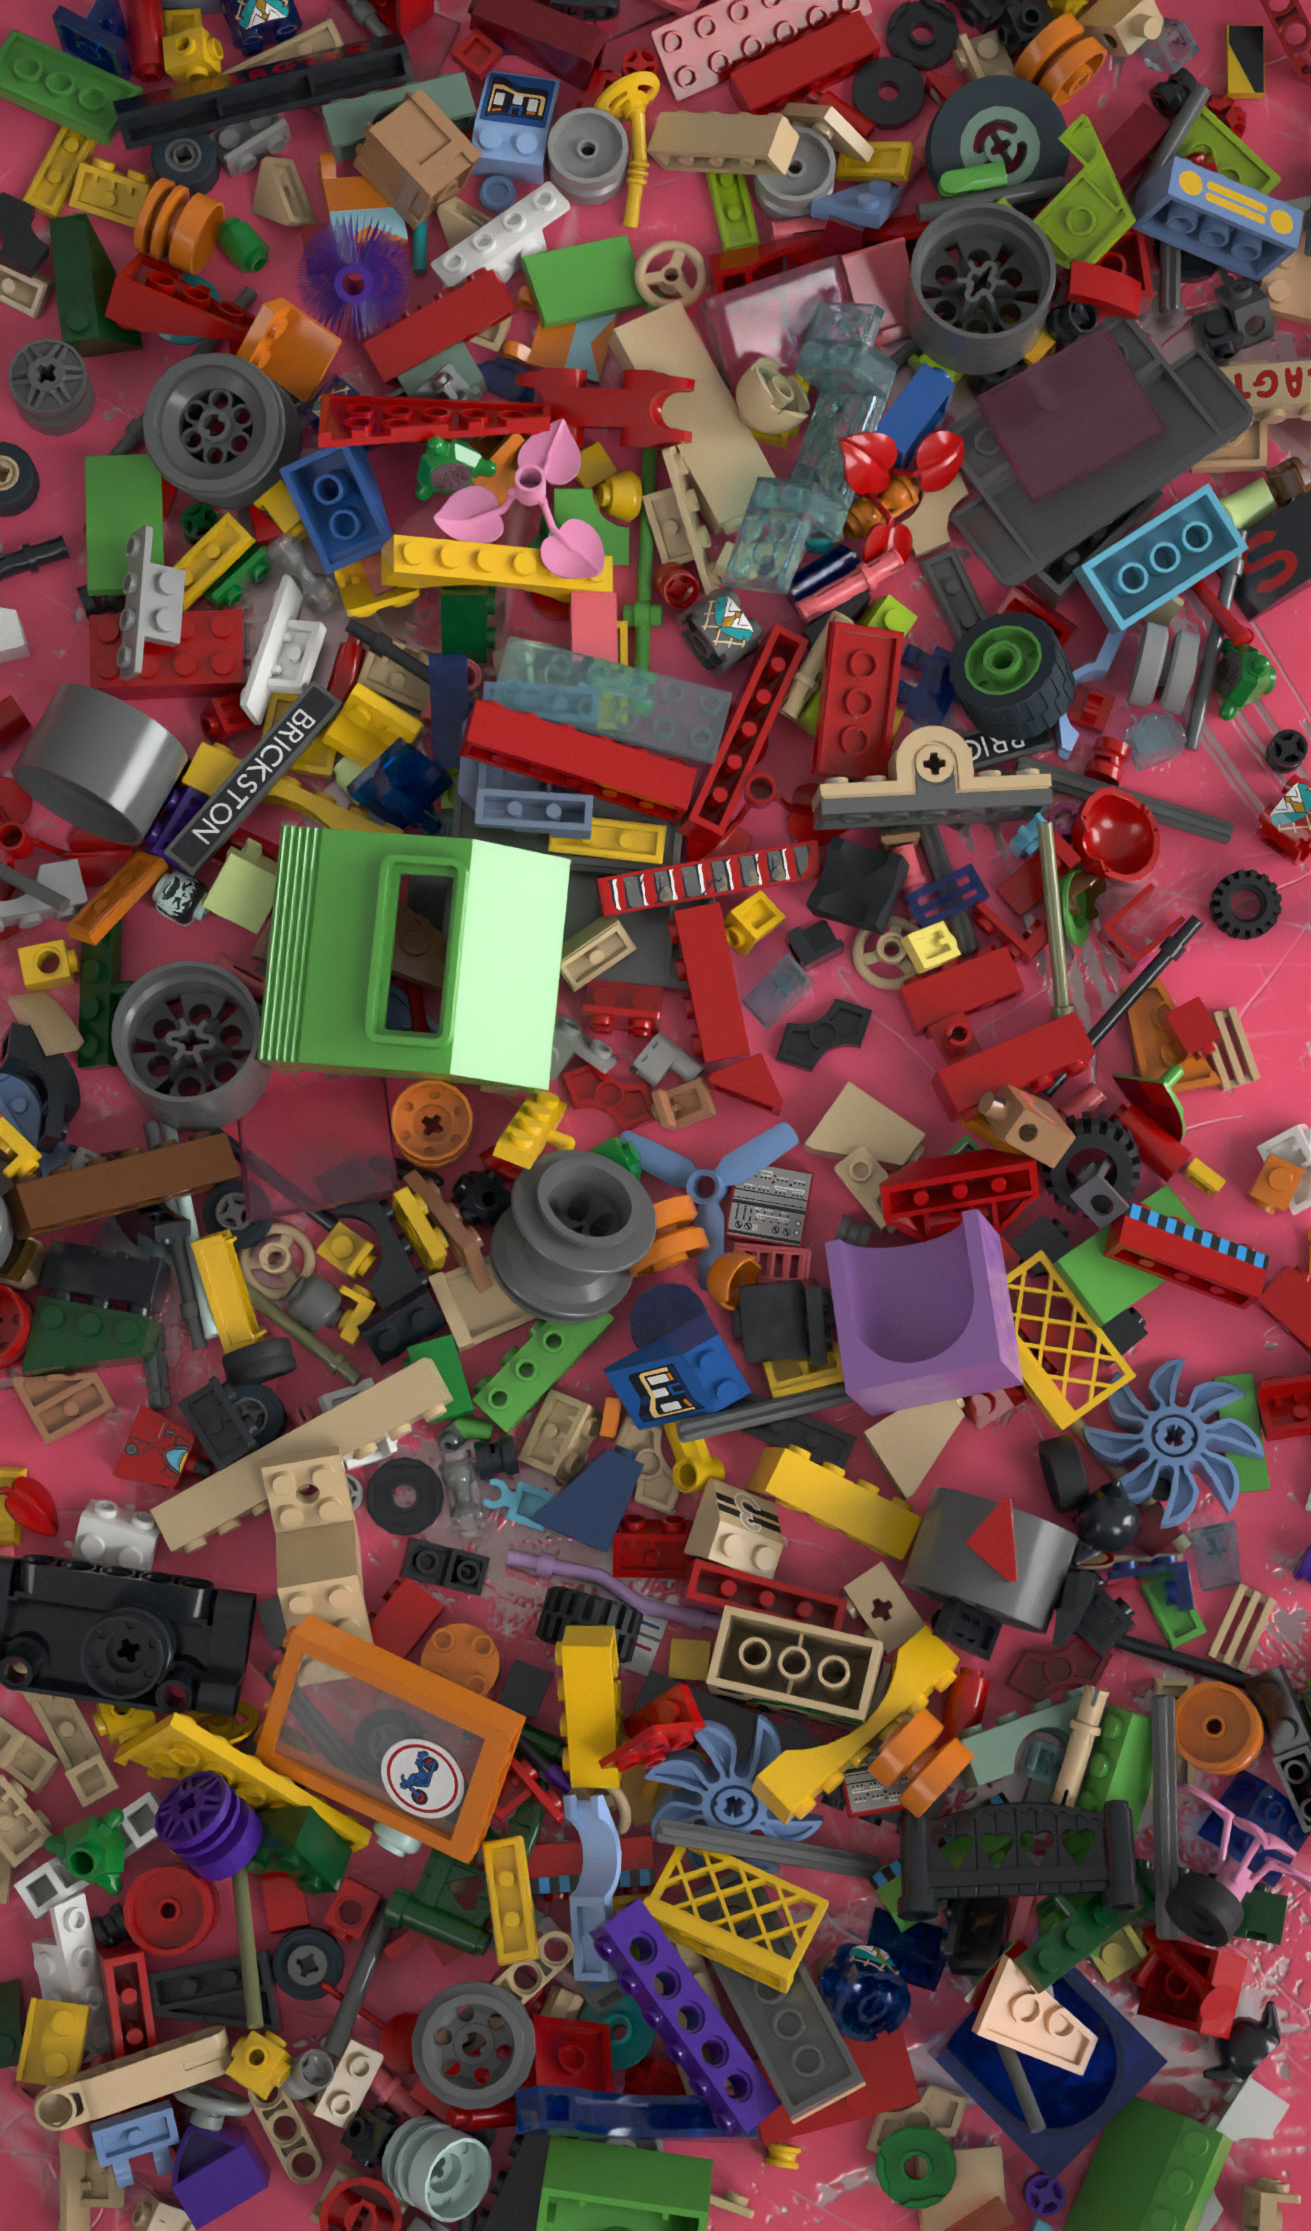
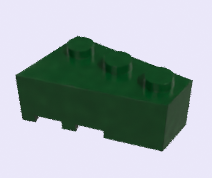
[21,1295,163,1377]

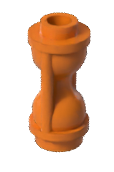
[842,475,920,542]

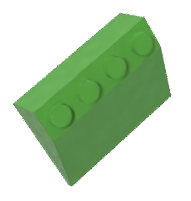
[1063,2090,1233,2231]

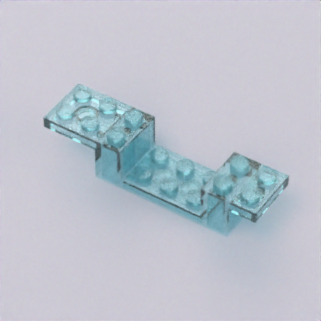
[721,301,898,595]

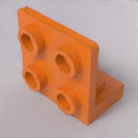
[236,297,342,403]

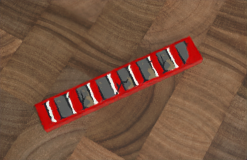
[595,839,823,918]

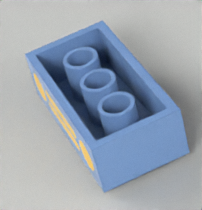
[1130,155,1304,282]

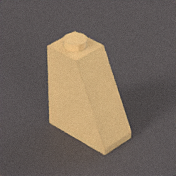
[803,1082,926,1171]
[862,1398,965,1501]

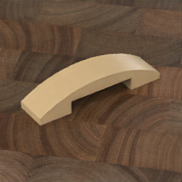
[13,1662,120,1808]

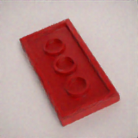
[811,621,904,782]

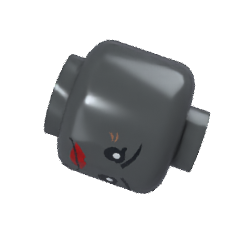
[284,1274,344,1332]

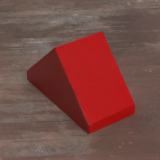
[708,1053,783,1116]
[965,1498,1018,1583]

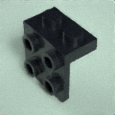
[738,1278,833,1365]

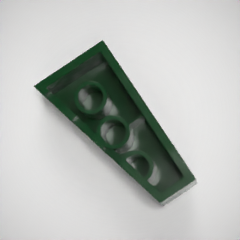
[1135,1858,1288,1945]

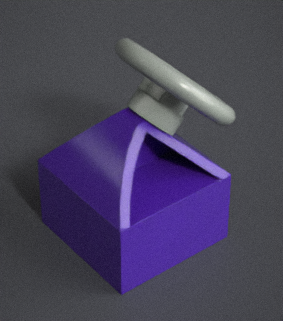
[171,2083,271,2230]

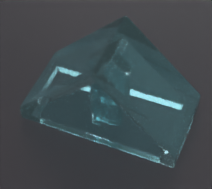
[742,953,814,1030]
[1187,1520,1241,1592]
[1015,1736,1068,1791]

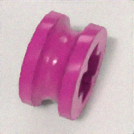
[1047,802,1079,840]

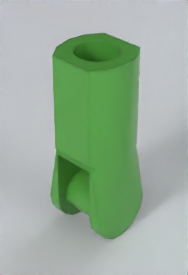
[937,161,1008,198]

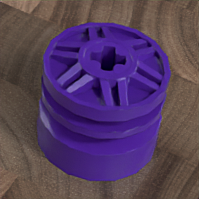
[155,1771,263,1881]

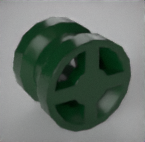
[180,503,218,546]

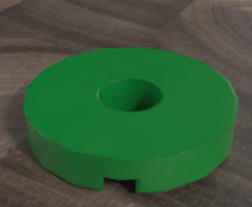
[876,2125,957,2209]

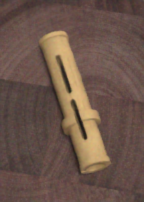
[778,611,854,721]
[1050,1684,1110,1807]

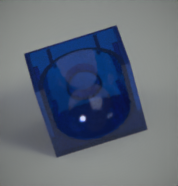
[927,1937,1168,2181]

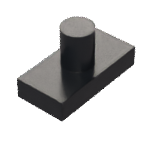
[931,1597,1002,1661]

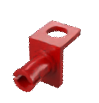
[925,1011,982,1067]

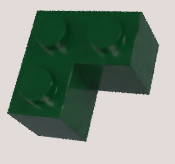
[441,585,497,663]
[244,1806,353,1895]

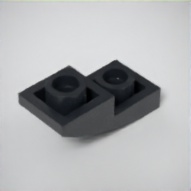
[399,1537,490,1596]

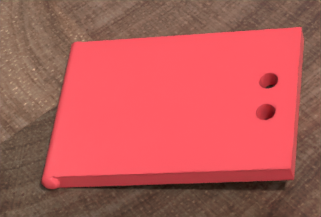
[838,237,911,350]

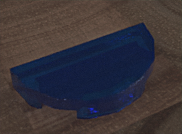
[476,357,535,403]

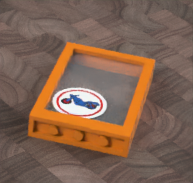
[253,1614,526,1864]

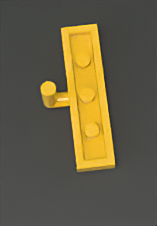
[493,1091,575,1170]

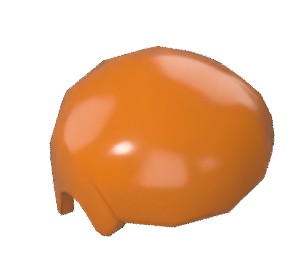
[707,1251,761,1311]

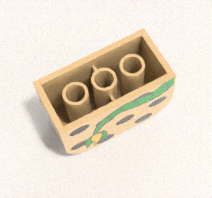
[706,1605,884,1731]

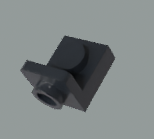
[1190,306,1245,361]

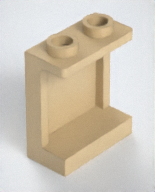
[428,1254,540,1353]

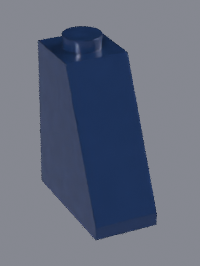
[531,1445,644,1553]

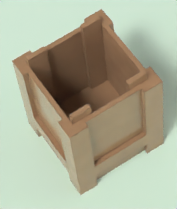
[352,88,482,230]

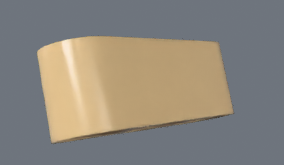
[248,2086,325,2184]

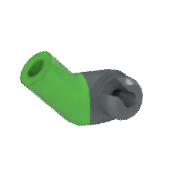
[437,1417,494,1454]

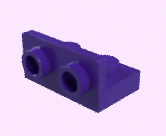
[143,786,210,873]

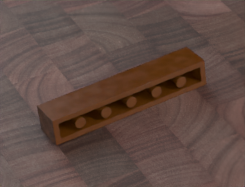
[2,1130,241,1241]

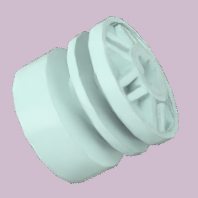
[382,2115,492,2222]

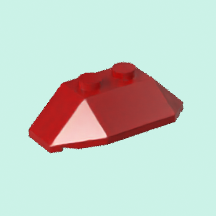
[879,1148,1039,1242]

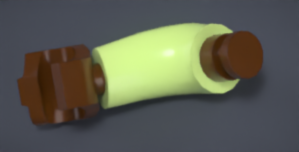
[1219,457,1311,531]

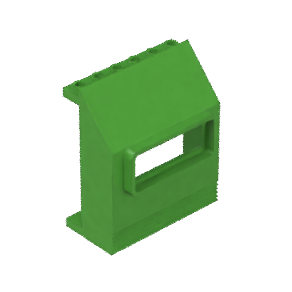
[257,826,571,1094]

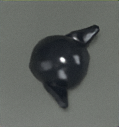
[1071,1480,1140,1568]
[1203,2001,1281,2084]

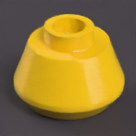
[598,470,642,522]

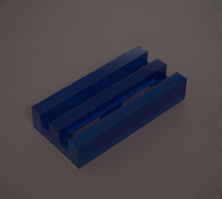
[903,863,990,930]

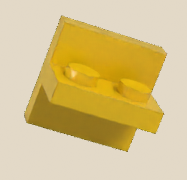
[322,683,424,782]

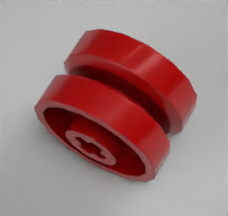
[123,1862,221,1957]

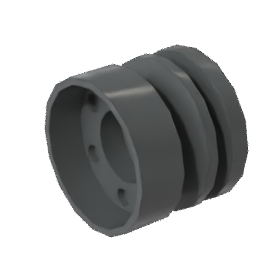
[8,338,96,436]

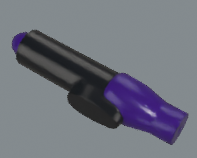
[515,1735,573,1795]

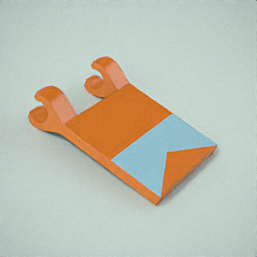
[316,152,408,245]
[503,286,617,385]

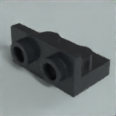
[1055,1569,1137,1657]

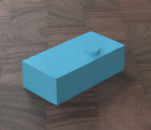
[1072,483,1249,635]

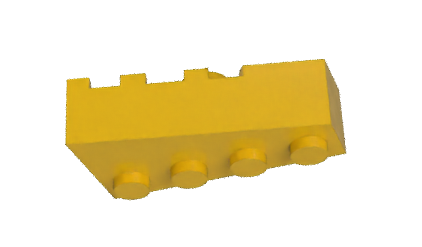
[745,1444,922,1561]
[555,1626,627,1788]

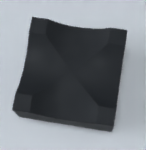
[806,836,910,935]

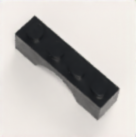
[315,1159,432,1310]
[1010,1215,1148,1367]

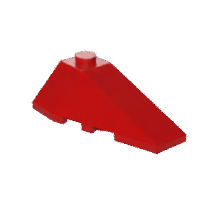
[105,252,256,342]

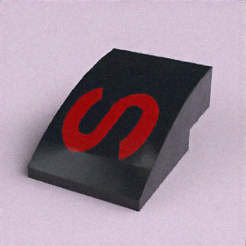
[1215,490,1311,622]

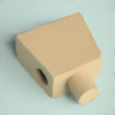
[1077,0,1164,56]

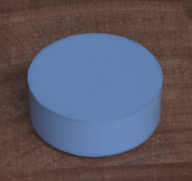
[479,175,516,215]

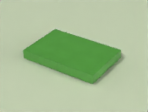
[521,235,648,329]

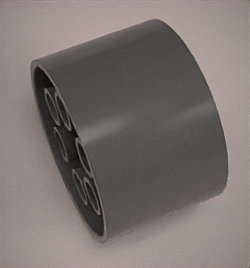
[905,202,1056,375]
[11,683,188,846]
[111,961,272,1132]
[901,1487,1078,1634]

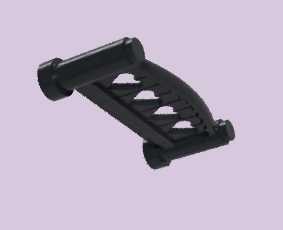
[897,1800,1143,1921]

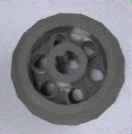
[412,1981,536,2110]

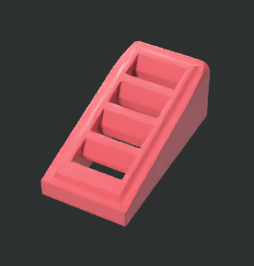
[733,1242,812,1284]

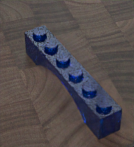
[516,2085,758,2143]

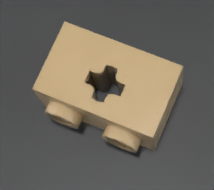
[841,1561,925,1655]

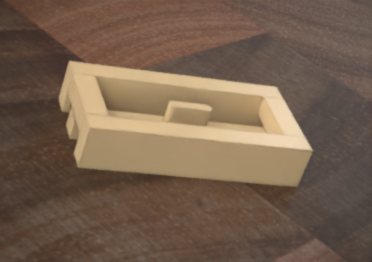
[1209,1006,1261,1092]
[1206,1583,1276,1672]

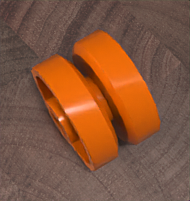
[1013,13,1108,108]
[628,1195,710,1278]
[1175,1681,1264,1776]

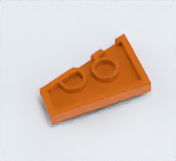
[1120,979,1222,1094]

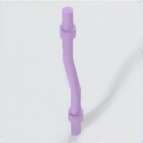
[506,1549,722,1631]

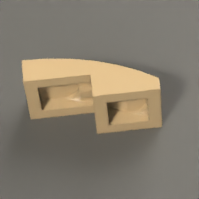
[7,991,85,1056]
[0,1716,62,1794]

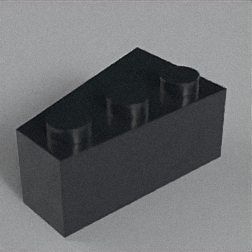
[41,1240,171,1316]
[147,1949,284,2033]

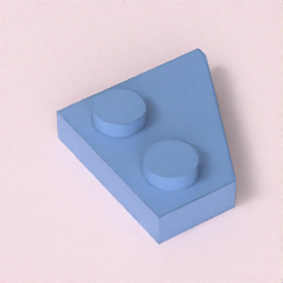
[811,180,903,229]

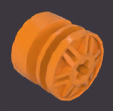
[133,177,225,275]
[391,1080,473,1169]

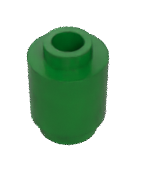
[216,217,270,273]

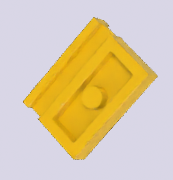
[15,1997,92,2086]

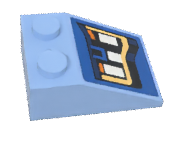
[471,70,560,185]

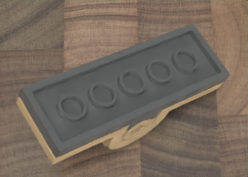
[812,726,1053,830]
[679,1863,866,2124]

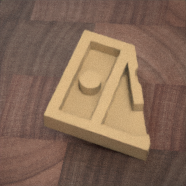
[780,103,875,163]

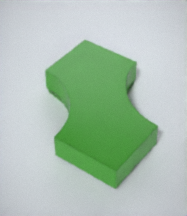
[554,488,629,565]

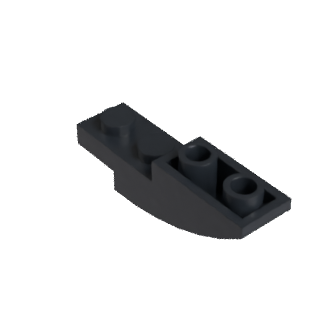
[1243,1664,1311,1833]

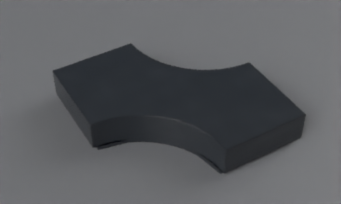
[0,192,50,278]
[776,999,872,1073]

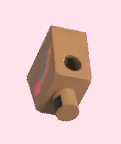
[978,1084,1076,1169]

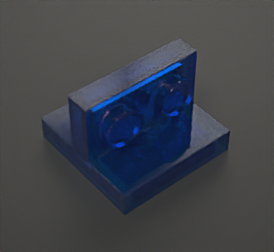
[52,0,132,81]
[346,737,454,835]

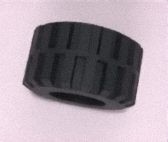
[1042,1111,1141,1218]
[535,1586,644,1663]

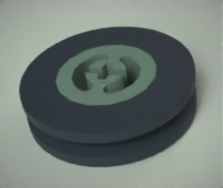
[925,75,1070,215]

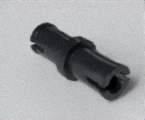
[0,535,70,582]

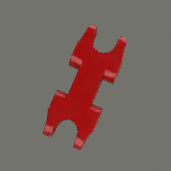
[515,368,695,449]

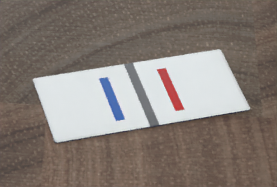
[619,1594,668,1676]

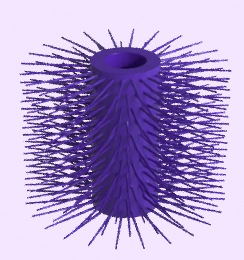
[297,214,412,340]

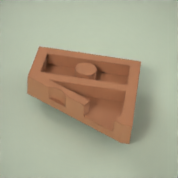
[10,1372,117,1446]

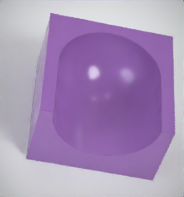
[825,1209,1024,1416]

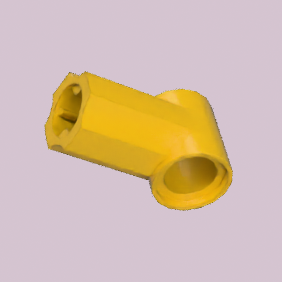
[663,1417,725,1493]

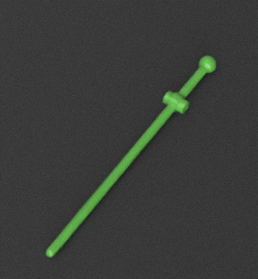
[623,290,664,719]

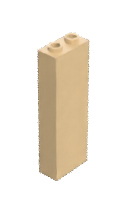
[609,300,784,536]

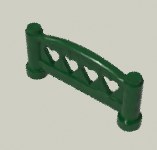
[383,1723,568,1956]

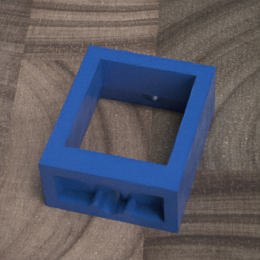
[873,363,955,476]

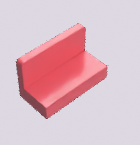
[569,592,618,677]

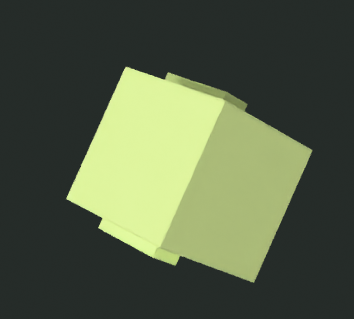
[202,837,277,934]

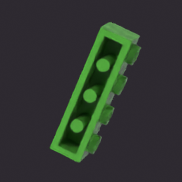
[472,1313,615,1436]

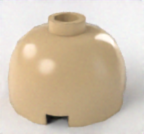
[736,357,810,435]

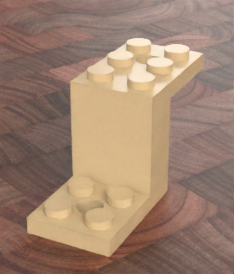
[260,1445,374,1686]

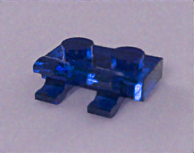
[896,644,955,726]

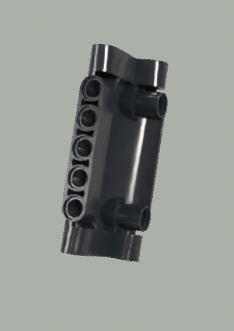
[0,1554,257,1718]

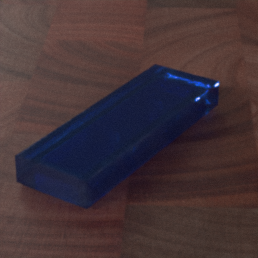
[428,652,470,769]

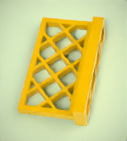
[1006,1250,1136,1434]
[643,1846,829,1995]

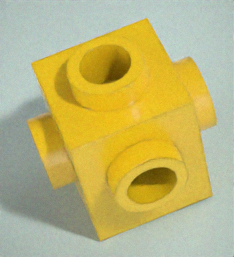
[163,26,223,85]
[92,1703,156,1747]
[225,2030,292,2101]

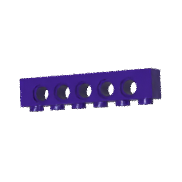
[589,1898,782,2138]

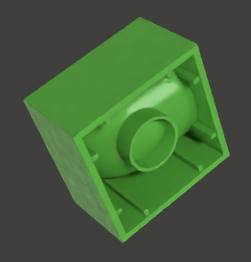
[536,2135,713,2231]

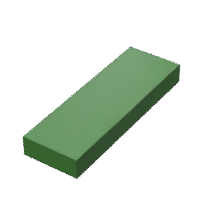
[1212,1373,1270,1494]

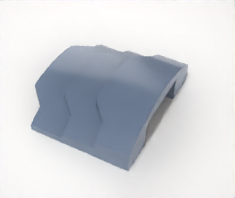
[458,681,599,840]

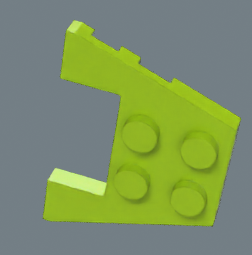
[997,113,1136,269]

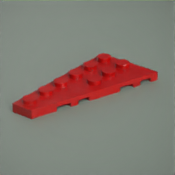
[318,394,551,449]

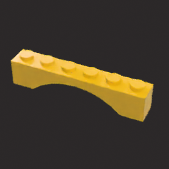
[381,534,613,603]
[181,742,405,834]
[751,1625,960,1825]

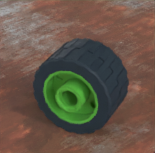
[948,611,1075,741]

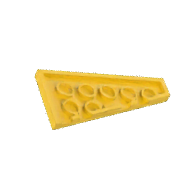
[113,1712,372,1853]

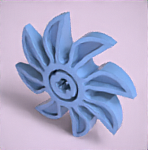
[1082,1358,1264,1529]
[644,1714,823,1880]

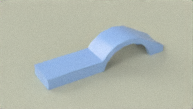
[1054,627,1128,762]
[563,1795,622,1982]

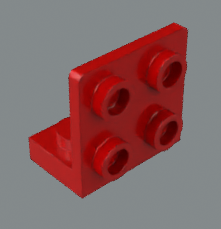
[582,979,664,1039]
[598,1684,706,1772]

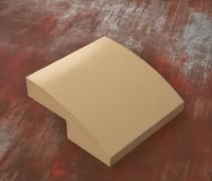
[915,2145,1008,2231]

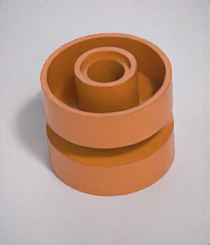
[867,1708,975,1819]

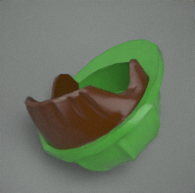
[1058,869,1107,946]

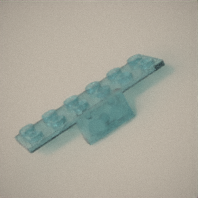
[492,636,732,764]

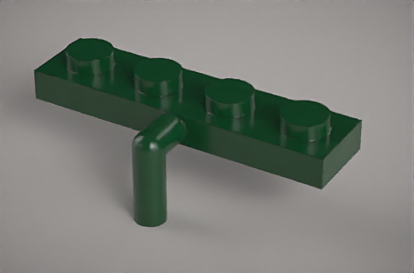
[77,918,135,1070]
[1013,1876,1155,1994]

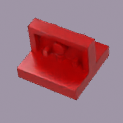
[521,2015,614,2107]

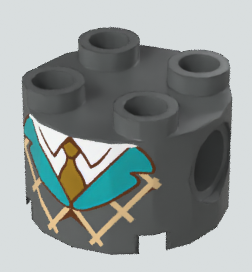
[677,587,763,677]

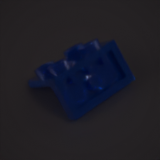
[1104,1555,1195,1614]
[1197,1770,1311,1887]

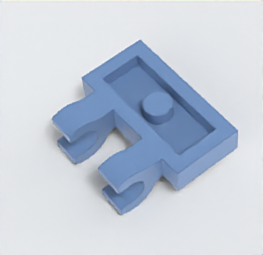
[89,2099,180,2189]

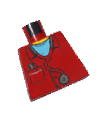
[113,1405,214,1491]

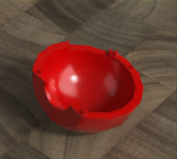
[1071,786,1160,883]

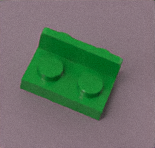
[202,542,273,610]

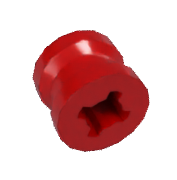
[621,47,658,93]

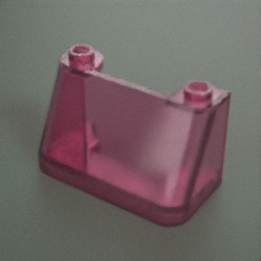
[695,255,866,403]

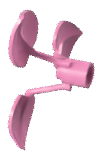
[434,419,605,579]
[1177,1782,1311,1902]

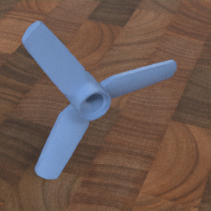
[619,1122,799,1291]

